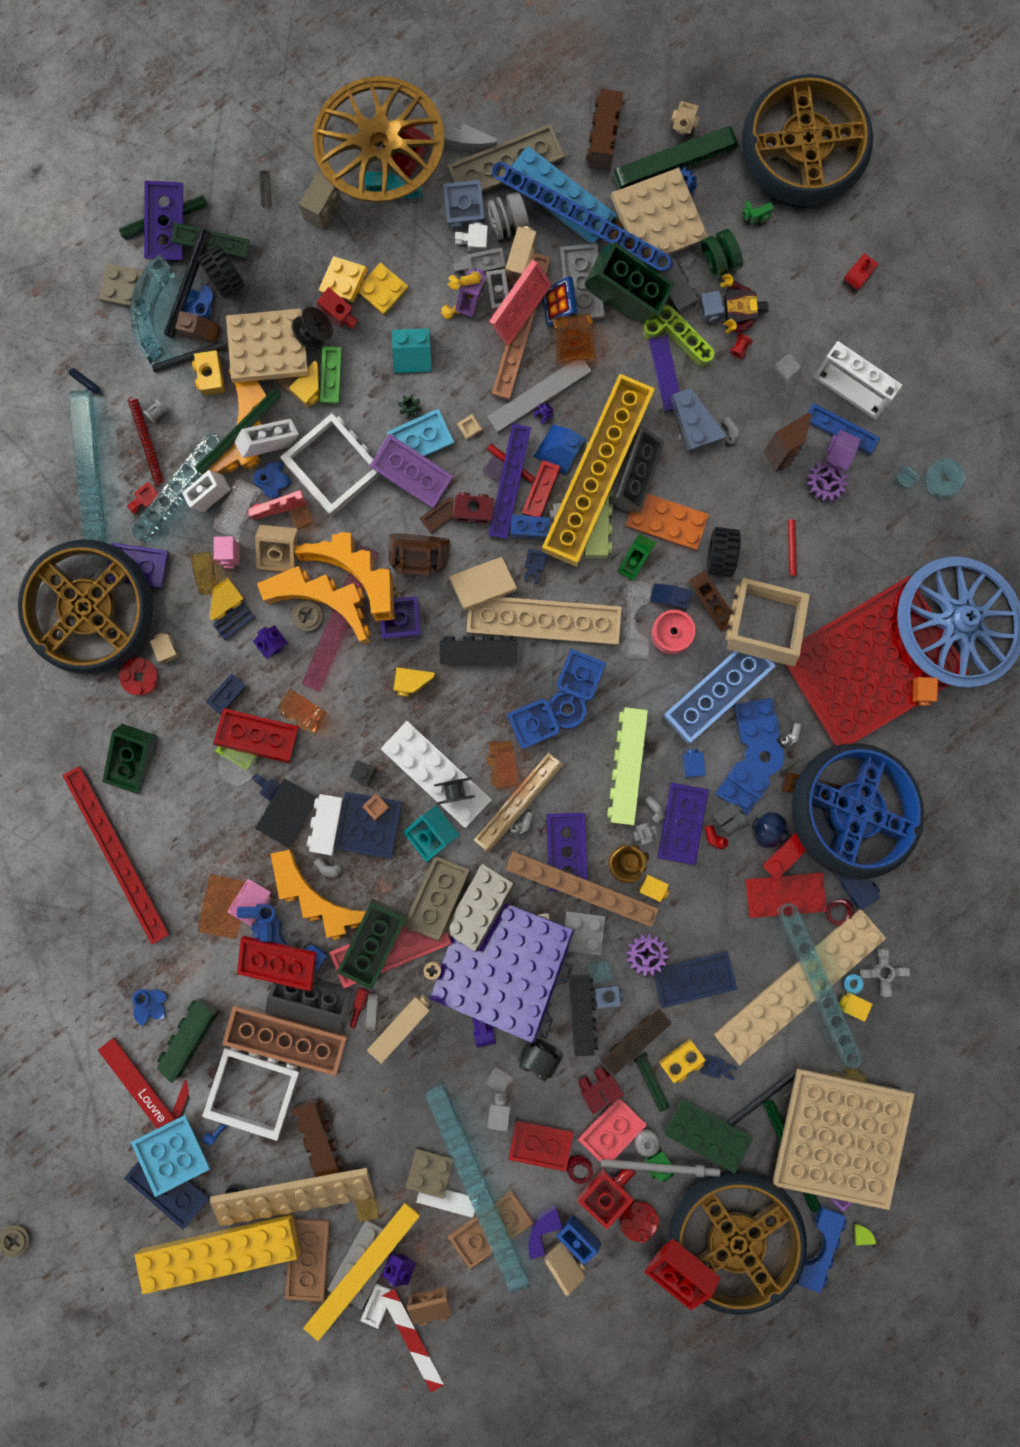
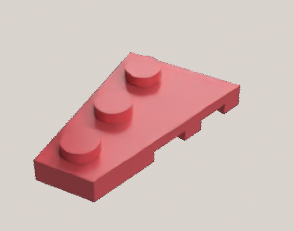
[248,490,308,520]

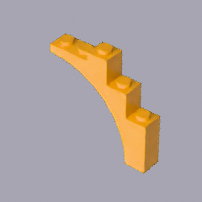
[203,369,266,475]
[295,532,395,621]
[257,566,371,645]
[271,850,366,940]

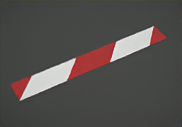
[381,1289,444,1392]

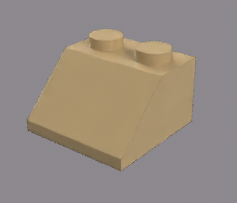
[255,525,298,572]
[544,1241,587,1296]

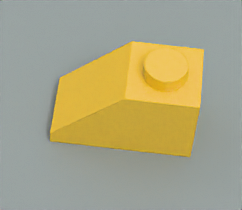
[289,361,320,408]
[393,668,436,697]

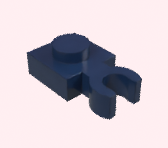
[525,548,547,584]
[700,1054,737,1080]

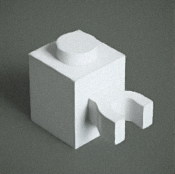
[455,223,488,253]

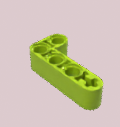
[643,305,714,368]

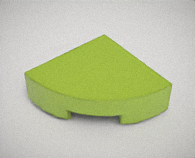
[854,1224,876,1245]

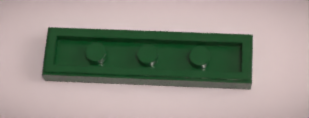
[171,223,250,259]

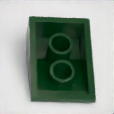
[102,723,157,794]

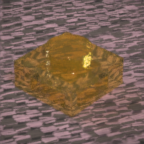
[355,1197,379,1222]

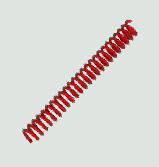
[127,396,165,487]

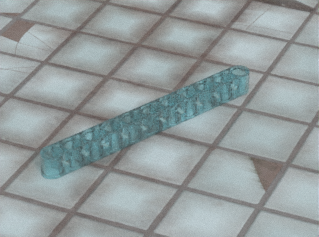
[424,1084,530,1295]

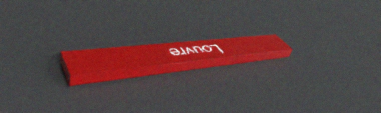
[98,1037,208,1161]

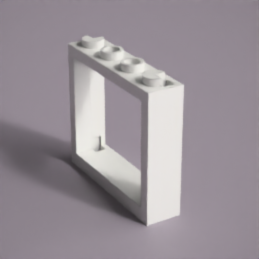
[814,341,902,420]
[280,413,381,517]
[202,1046,302,1141]

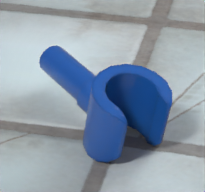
[202,1124,228,1145]

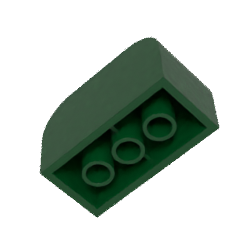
[585,241,675,323]

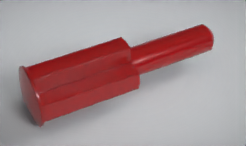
[350,988,370,1028]

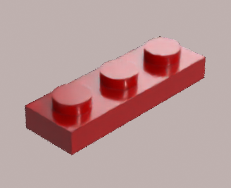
[522,460,561,517]

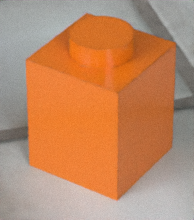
[913,677,938,706]

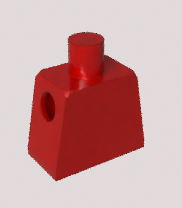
[317,287,359,329]

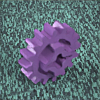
[806,460,849,502]
[626,934,669,977]

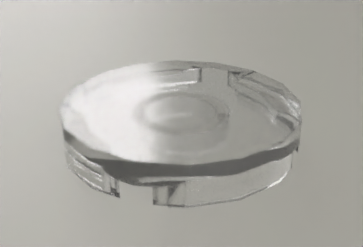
[218,749,257,785]

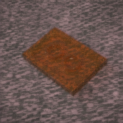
[198,874,246,939]

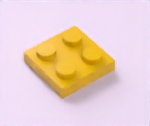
[319,256,368,303]
[358,262,409,316]

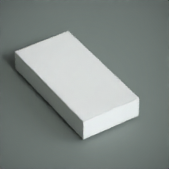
[360,1282,393,1329]

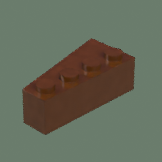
[586,88,624,171]
[291,1097,344,1177]

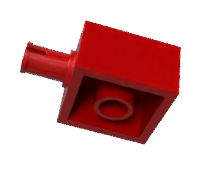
[577,1168,636,1230]

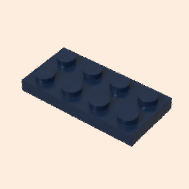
[654,951,737,1008]
[124,1161,210,1230]

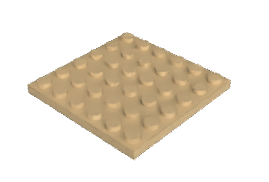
[773,1068,914,1210]

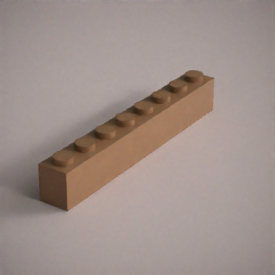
[505,850,659,927]

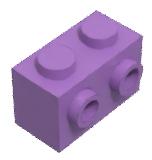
[826,430,861,470]

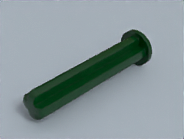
[633,1053,670,1112]

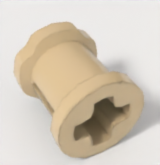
[424,961,441,980]

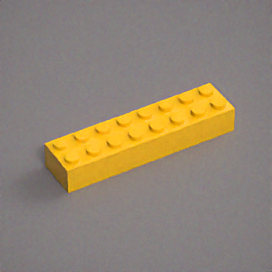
[134,1214,301,1295]

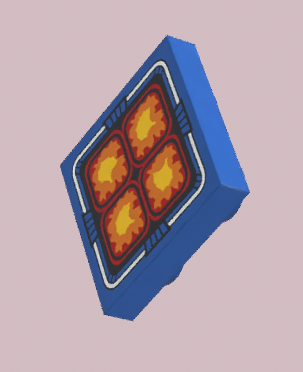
[543,276,578,327]

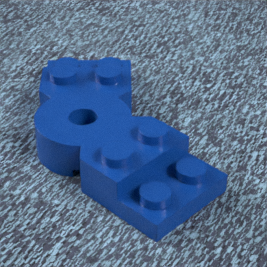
[507,649,606,750]
[715,698,784,816]

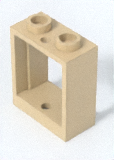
[505,226,536,285]

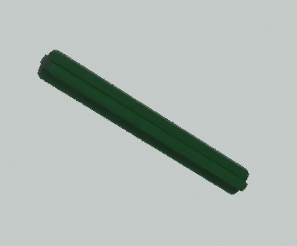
[119,195,207,239]

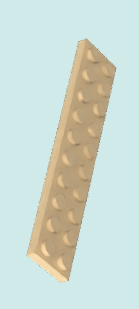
[713,910,886,1065]

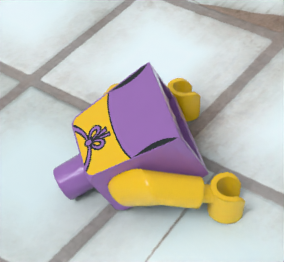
[441,269,487,319]

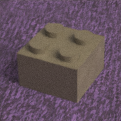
[299,172,342,230]

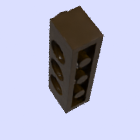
[600,1006,672,1076]

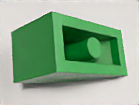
[617,534,656,581]

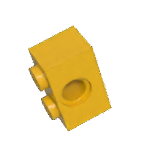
[192,350,226,396]

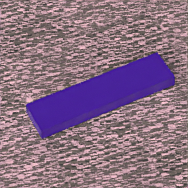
[649,335,680,413]

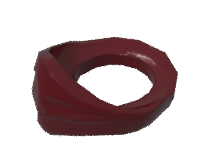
[826,898,853,926]
[567,1154,593,1184]

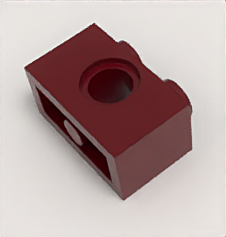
[452,492,494,524]

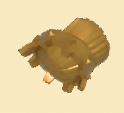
[608,844,649,883]

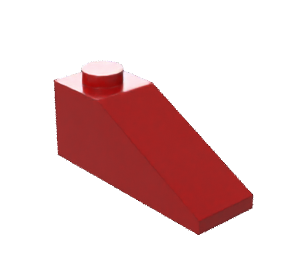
[762,832,806,880]

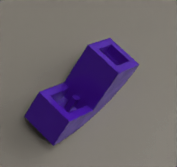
[528,1205,562,1260]

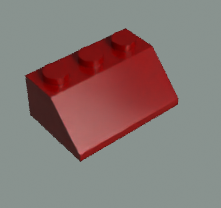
[644,1239,721,1311]

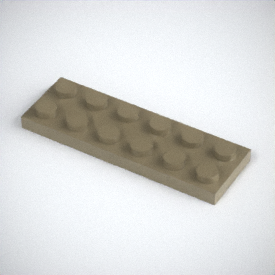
[447,124,565,193]

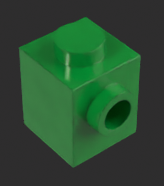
[645,1147,674,1182]

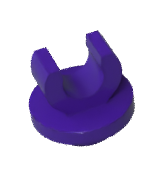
[533,403,554,424]

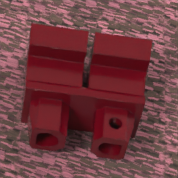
[578,1066,624,1114]

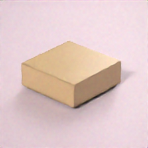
[457,414,483,441]

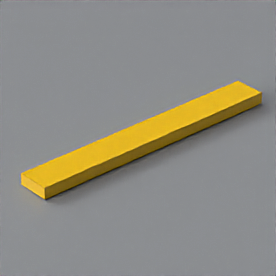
[303,1202,420,1341]

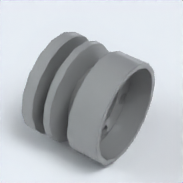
[487,192,529,240]

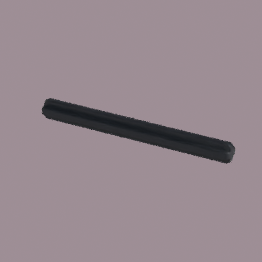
[164,229,211,338]

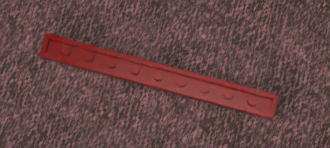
[62,766,170,945]

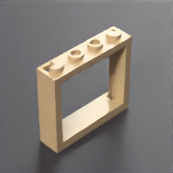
[725,578,810,667]

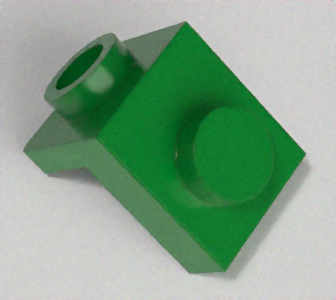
[742,201,774,225]

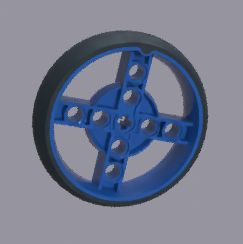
[792,743,924,879]

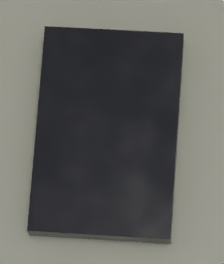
[254,778,318,847]

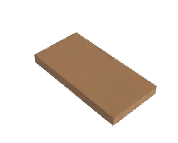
[447,1189,534,1270]
[285,1218,330,1302]

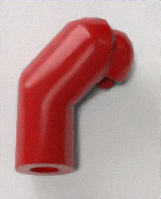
[705,825,729,849]

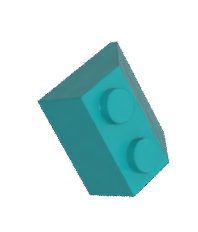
[392,328,432,374]
[403,805,460,862]

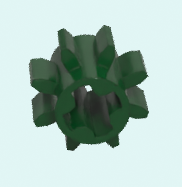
[398,394,422,419]

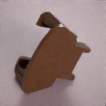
[388,533,450,577]

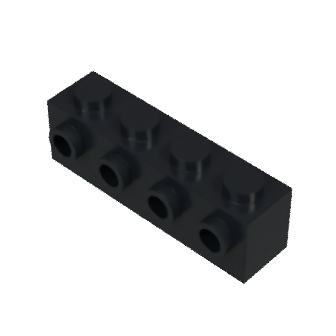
[440,636,517,664]
[569,974,598,1057]

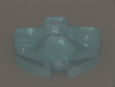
[925,458,966,497]

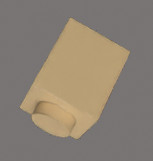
[150,633,180,664]

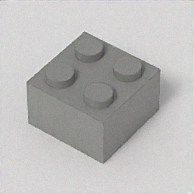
[564,911,605,955]

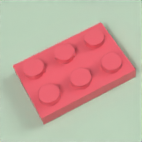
[578,1098,647,1162]

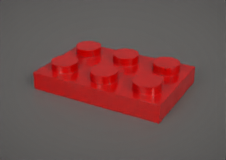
[508,1119,574,1172]

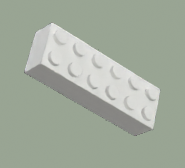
[381,721,492,828]

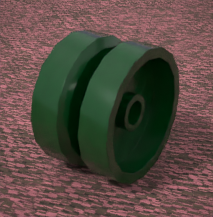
[701,229,743,279]

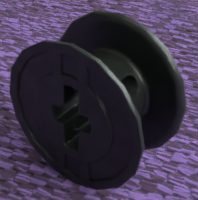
[291,307,333,350]
[434,777,475,804]

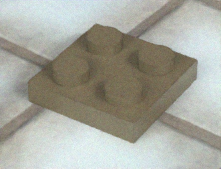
[99,263,145,309]
[406,1149,454,1199]

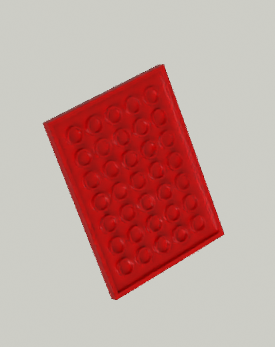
[785,575,970,746]

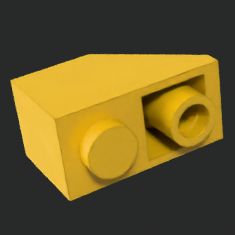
[209,577,243,621]

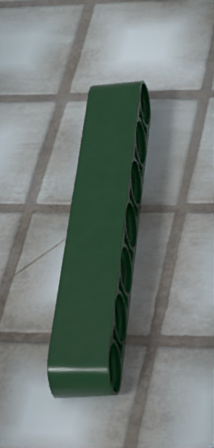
[613,126,739,190]

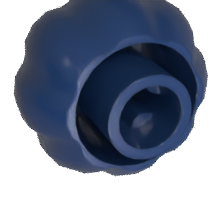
[751,812,789,848]

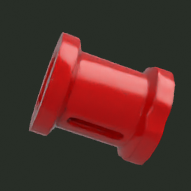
[730,334,753,359]

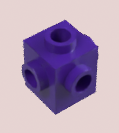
[253,625,288,659]
[382,1253,416,1287]

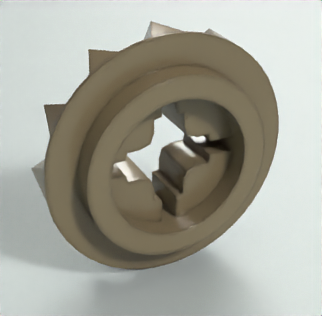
[292,601,323,632]
[0,1224,31,1257]

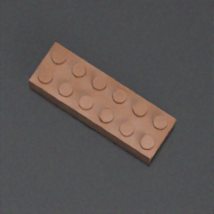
[222,1004,349,1076]

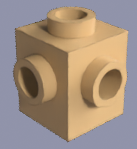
[671,101,699,134]

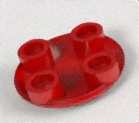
[619,1201,659,1243]

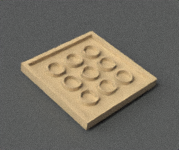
[610,168,708,258]
[226,309,308,383]

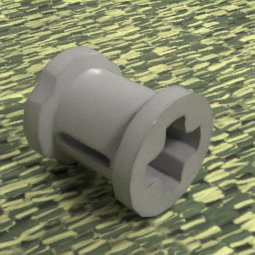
[143,399,168,424]

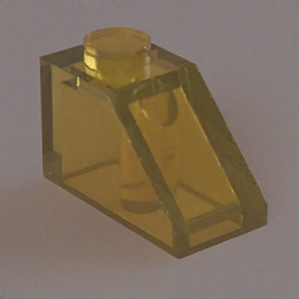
[190,551,218,595]

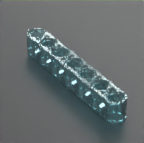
[132,433,221,543]

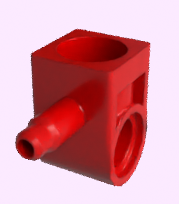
[843,253,879,291]

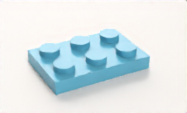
[387,408,454,457]

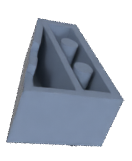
[670,388,727,451]

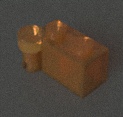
[277,689,327,733]
[487,740,519,790]

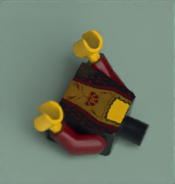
[720,274,768,334]

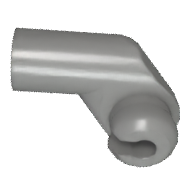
[722,416,740,444]
[780,723,803,747]
[644,795,665,824]
[510,812,535,835]
[313,857,342,878]

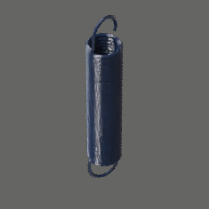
[66,365,103,396]

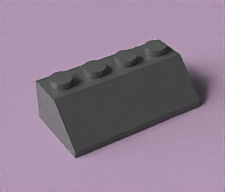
[612,426,664,513]
[265,978,353,1033]

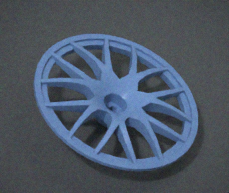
[897,557,1020,688]

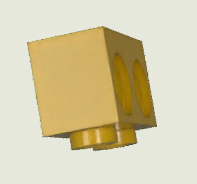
[658,1039,706,1083]

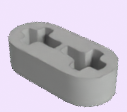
[366,994,379,1031]

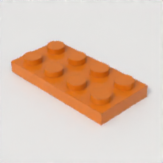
[625,494,709,551]

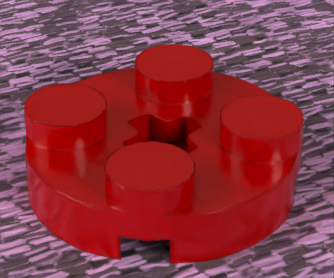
[119,657,159,696]

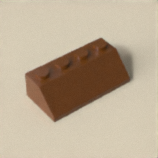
[764,412,812,471]

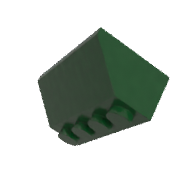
[156,998,220,1083]

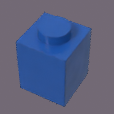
[682,749,706,778]

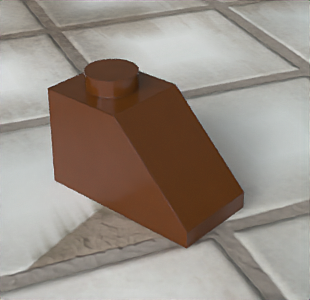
[176,311,221,344]

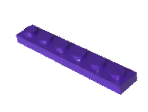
[489,423,531,540]

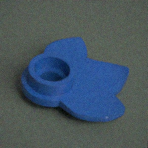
[183,285,213,319]
[253,462,291,499]
[132,989,167,1026]

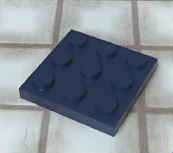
[334,792,402,859]

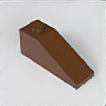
[688,570,732,632]

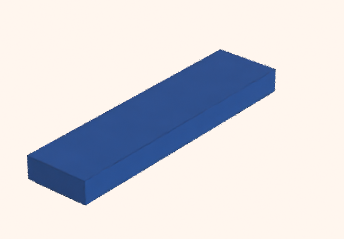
[808,403,880,456]

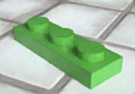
[320,346,342,404]

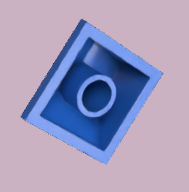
[533,425,586,476]

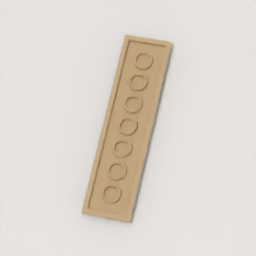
[467,597,622,645]
[210,1168,375,1226]

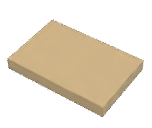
[449,557,517,611]

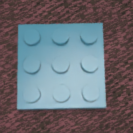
[130,1115,211,1197]

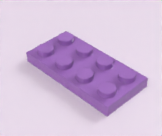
[369,434,453,508]

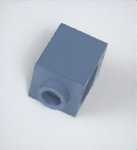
[699,291,724,323]
[594,985,623,1009]

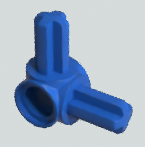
[237,903,275,942]

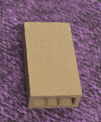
[367,994,432,1064]

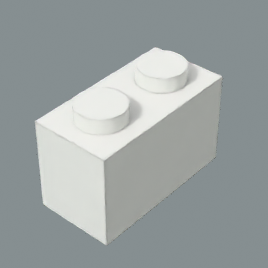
[182,470,230,512]

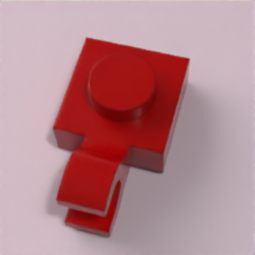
[127,482,162,514]

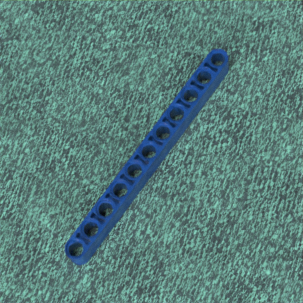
[492,162,674,273]

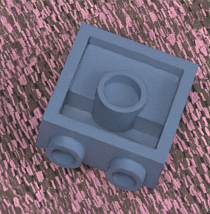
[443,180,485,228]

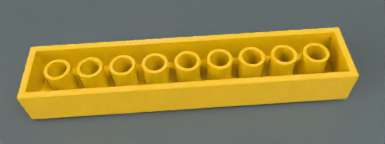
[542,374,655,567]

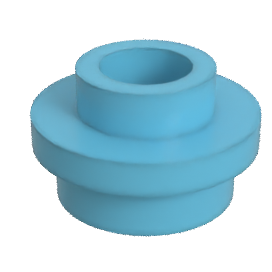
[844,974,864,994]

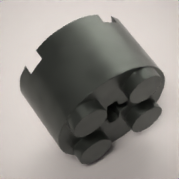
[518,1038,563,1081]

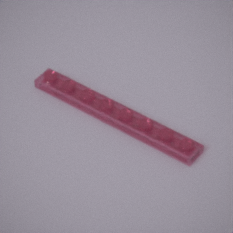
[302,545,378,692]

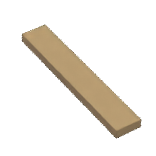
[474,753,563,853]

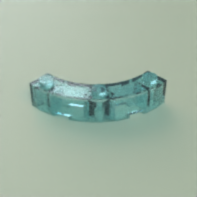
[130,254,175,364]

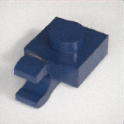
[252,774,280,801]

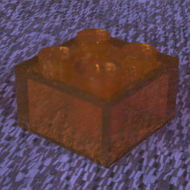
[552,313,595,363]

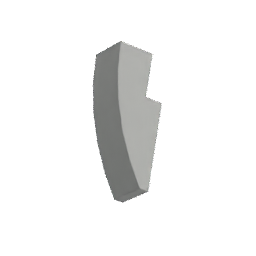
[443,122,497,152]

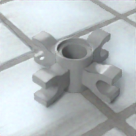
[859,949,910,997]

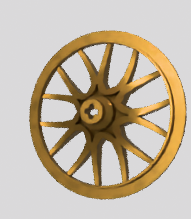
[312,76,445,202]

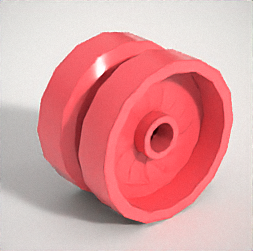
[651,610,695,655]

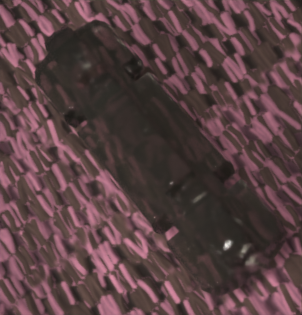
[259,170,272,208]

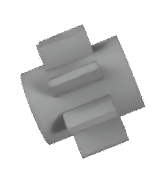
[633,822,658,845]

